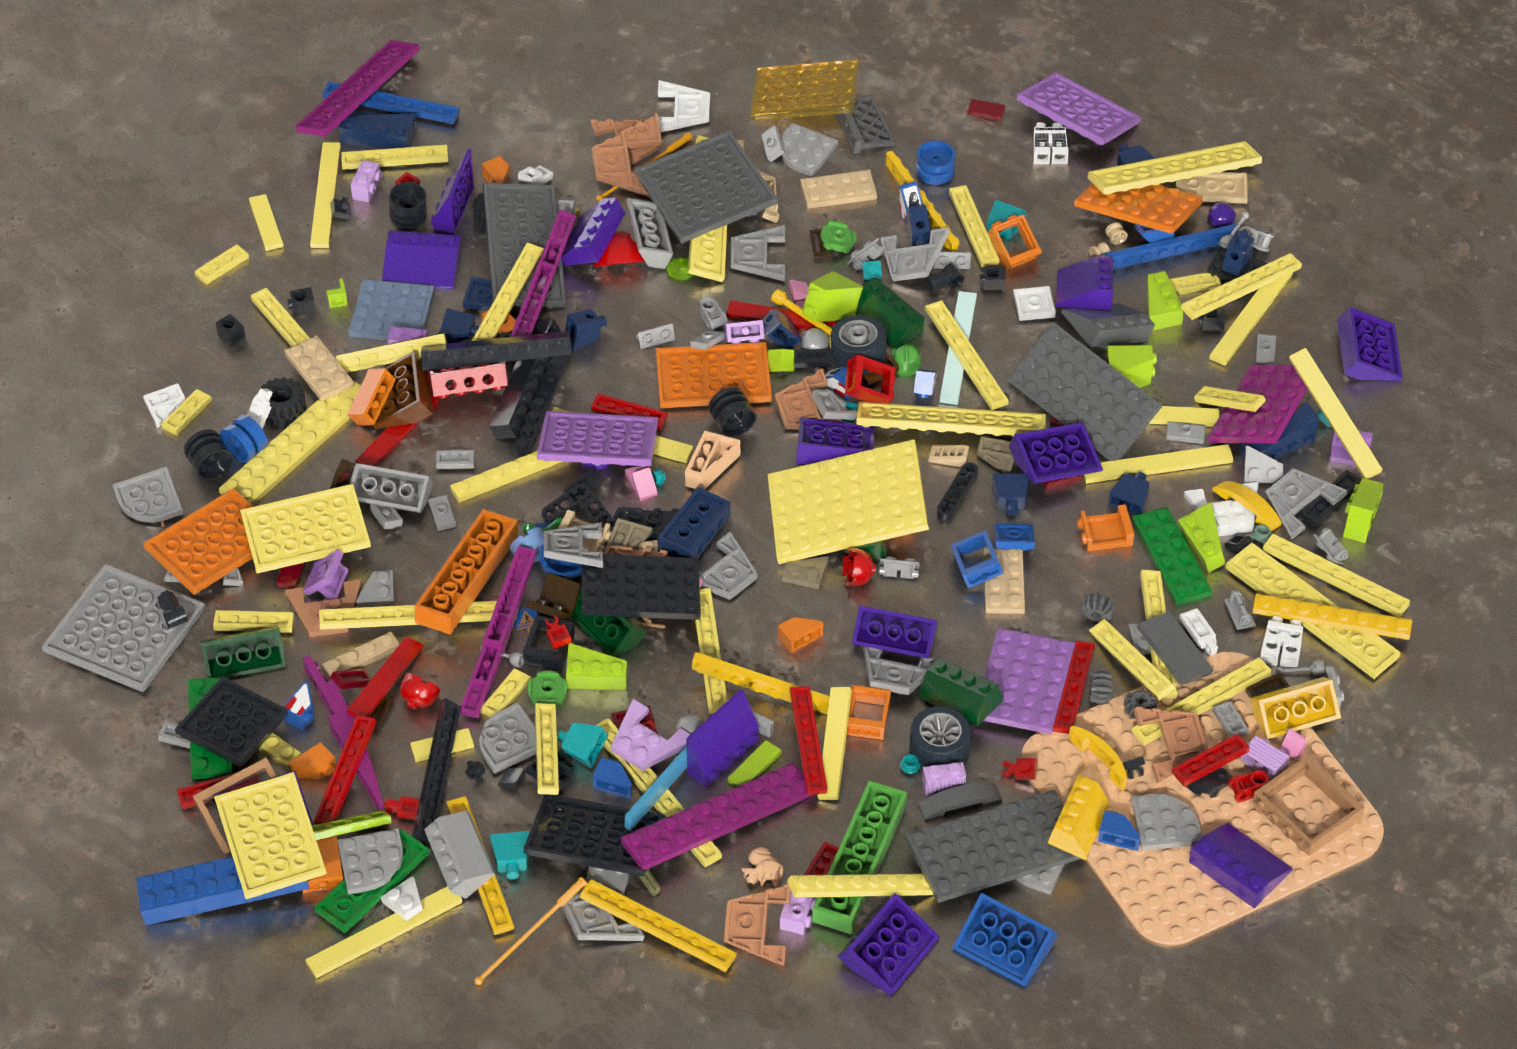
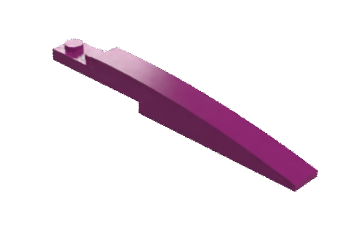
[510,210,577,337]
[460,546,536,719]
[302,655,384,811]

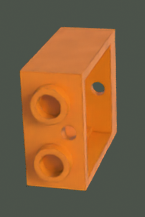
[987,215,1042,271]
[847,685,891,740]

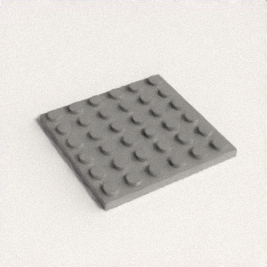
[42,564,206,692]

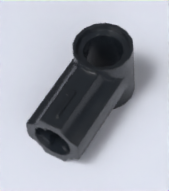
[926,263,965,292]
[157,590,188,629]

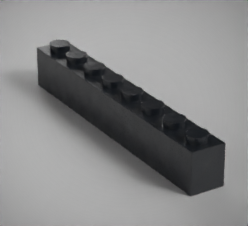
[489,318,561,439]
[421,331,572,370]

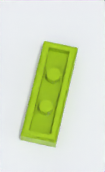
[728,740,782,787]

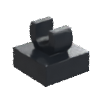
[330,196,351,220]
[1122,756,1145,780]

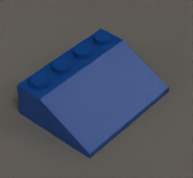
[952,893,1058,987]

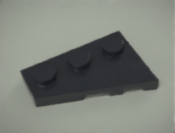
[611,507,679,539]

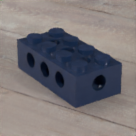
[658,487,731,558]

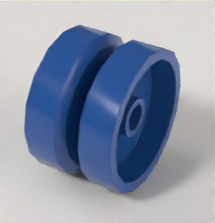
[916,140,956,185]
[220,414,268,463]

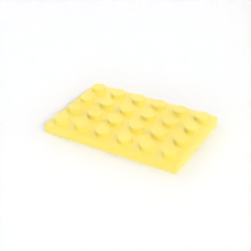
[240,484,371,573]
[214,772,327,899]

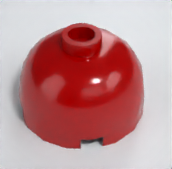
[842,548,876,587]
[400,673,441,710]

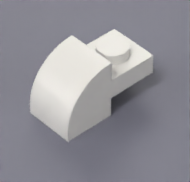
[518,165,553,185]

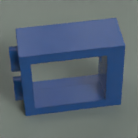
[951,530,1004,588]

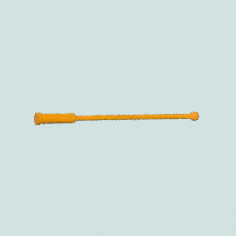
[596,132,692,201]
[474,877,587,985]

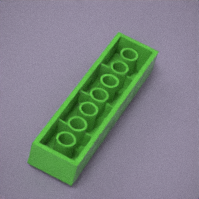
[812,781,907,934]

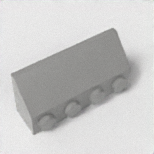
[626,198,673,269]
[350,463,433,513]
[424,811,495,899]

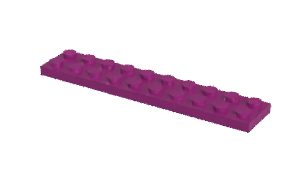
[295,40,420,137]
[621,762,814,870]

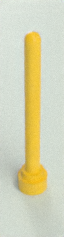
[771,289,832,336]

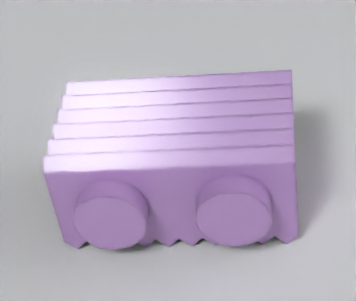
[1241,736,1290,780]
[922,762,966,796]

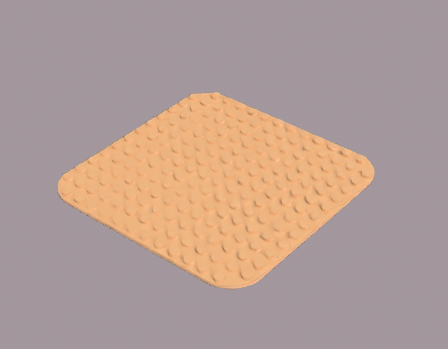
[1021,652,1384,945]

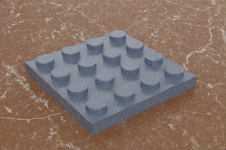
[348,279,435,340]

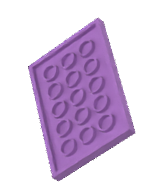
[1017,72,1141,145]
[537,411,658,467]
[983,628,1075,735]

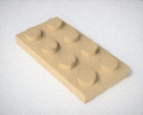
[800,170,877,209]
[1175,172,1248,204]
[284,335,354,401]
[984,548,1025,614]

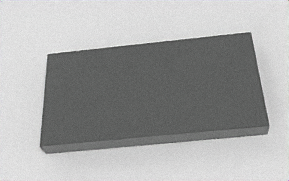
[1137,612,1213,686]

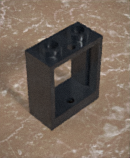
[523,615,575,671]

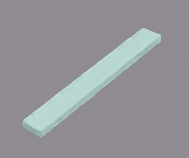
[940,291,977,405]

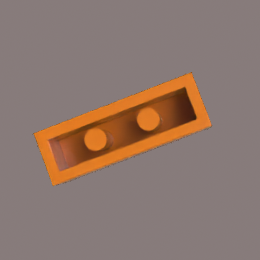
[347,368,396,425]

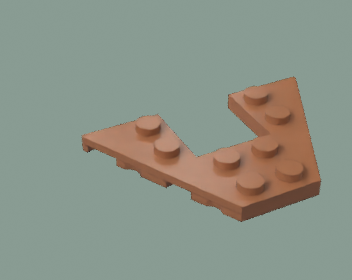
[592,113,662,197]

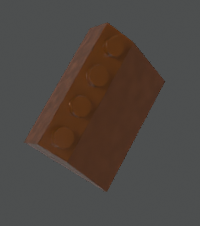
[373,351,433,429]

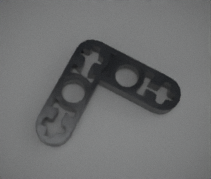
[541,484,612,528]

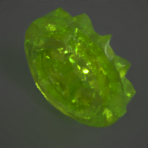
[667,257,693,280]

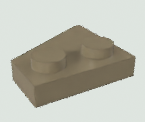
[977,436,1015,474]
[604,518,653,551]
[782,556,829,589]

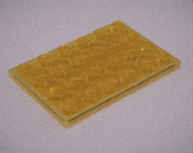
[750,59,860,121]

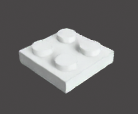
[1013,286,1056,321]

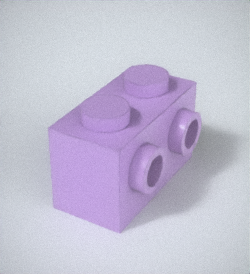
[351,160,382,203]
[724,320,765,344]
[780,891,816,935]

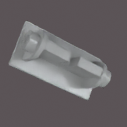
[847,238,884,270]
[934,251,971,269]
[635,323,675,349]
[1313,528,1348,566]
[879,557,919,580]
[1224,590,1256,630]

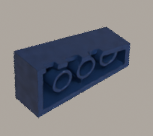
[338,114,417,149]
[1240,402,1319,460]

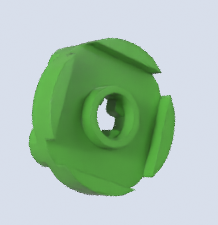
[820,221,857,253]
[527,671,568,706]

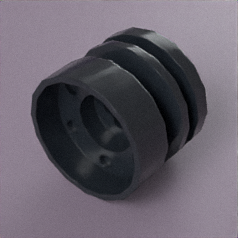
[389,182,427,230]
[708,387,757,438]
[184,429,233,480]

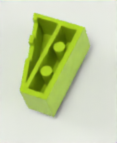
[1146,271,1184,331]
[1343,478,1384,543]
[1178,502,1226,573]
[566,643,628,691]

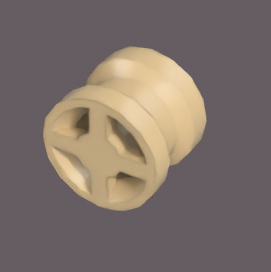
[1105,222,1127,245]
[1089,242,1110,258]

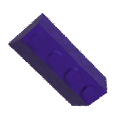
[852,606,938,659]

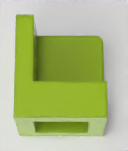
[326,278,348,308]
[768,349,794,372]

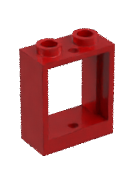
[845,354,896,404]

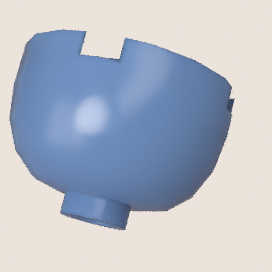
[510,527,544,563]

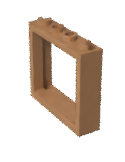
[1253,755,1365,856]
[193,758,277,858]

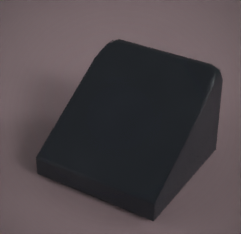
[1224,533,1253,554]
[498,768,525,792]

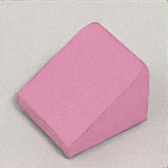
[789,279,809,301]
[1281,729,1307,759]

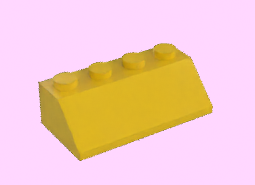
[1250,677,1341,739]
[1048,774,1110,860]

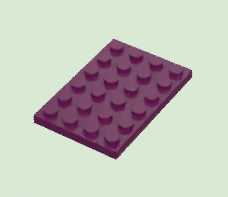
[1207,364,1308,443]

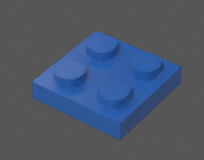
[994,523,1035,551]

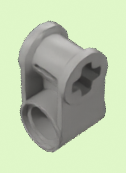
[1238,225,1275,252]
[700,297,728,331]

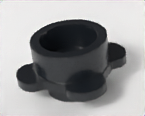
[465,760,485,782]

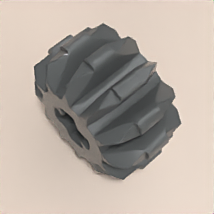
[1081,592,1115,623]
[1089,670,1112,704]
[1123,689,1158,721]

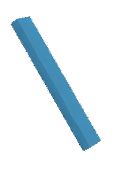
[624,746,687,831]

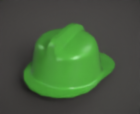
[891,343,921,377]

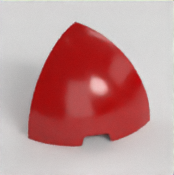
[594,231,645,267]

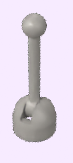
[1219,212,1249,249]
[480,645,524,668]
[1276,660,1324,676]

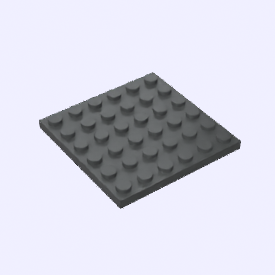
[634,130,778,244]

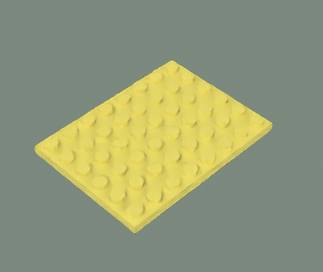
[768,439,929,564]

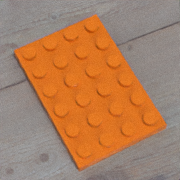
[1074,183,1203,234]
[656,342,772,408]
[144,488,253,595]

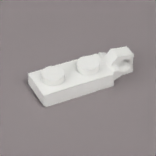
[247,388,273,429]
[1179,608,1218,656]

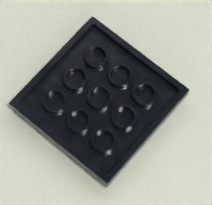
[175,676,288,768]

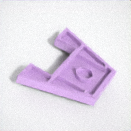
[611,699,690,771]

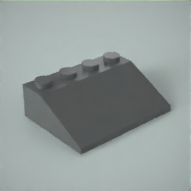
[1061,303,1155,348]

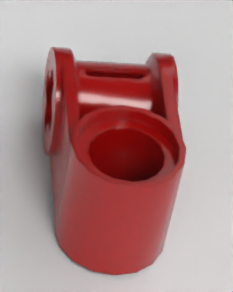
[1227,770,1269,803]

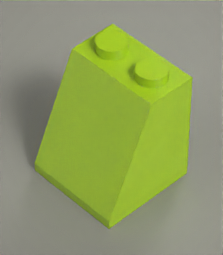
[802,271,863,322]
[1106,345,1157,388]

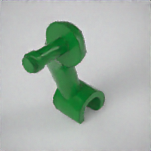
[523,518,563,535]

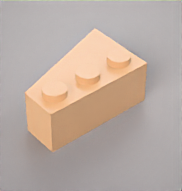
[685,431,740,490]

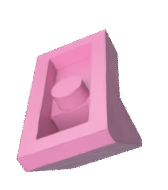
[625,466,658,501]

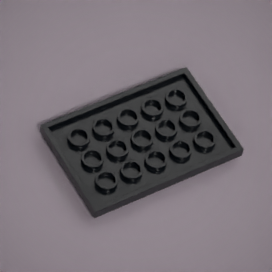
[581,554,701,620]
[524,794,664,877]

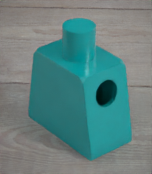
[987,200,1027,239]
[557,723,608,768]
[490,831,529,879]

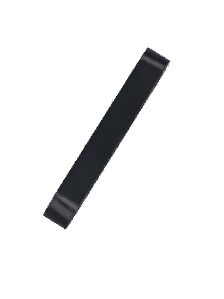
[937,463,979,520]

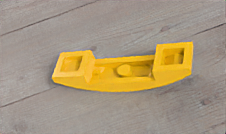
[1212,481,1282,531]
[1069,726,1127,791]

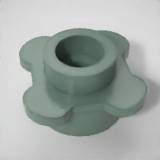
[1251,525,1272,543]

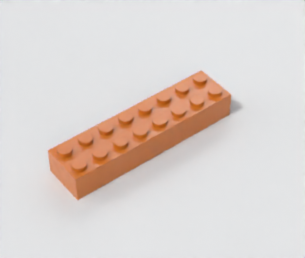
[415,509,518,635]

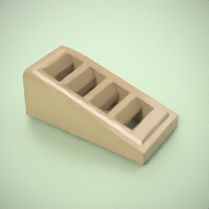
[928,445,969,467]

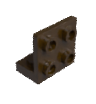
[527,573,582,621]

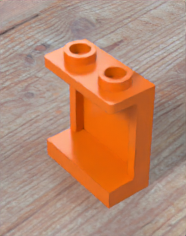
[1077,504,1134,551]
[303,835,343,893]

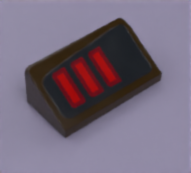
[330,459,355,489]

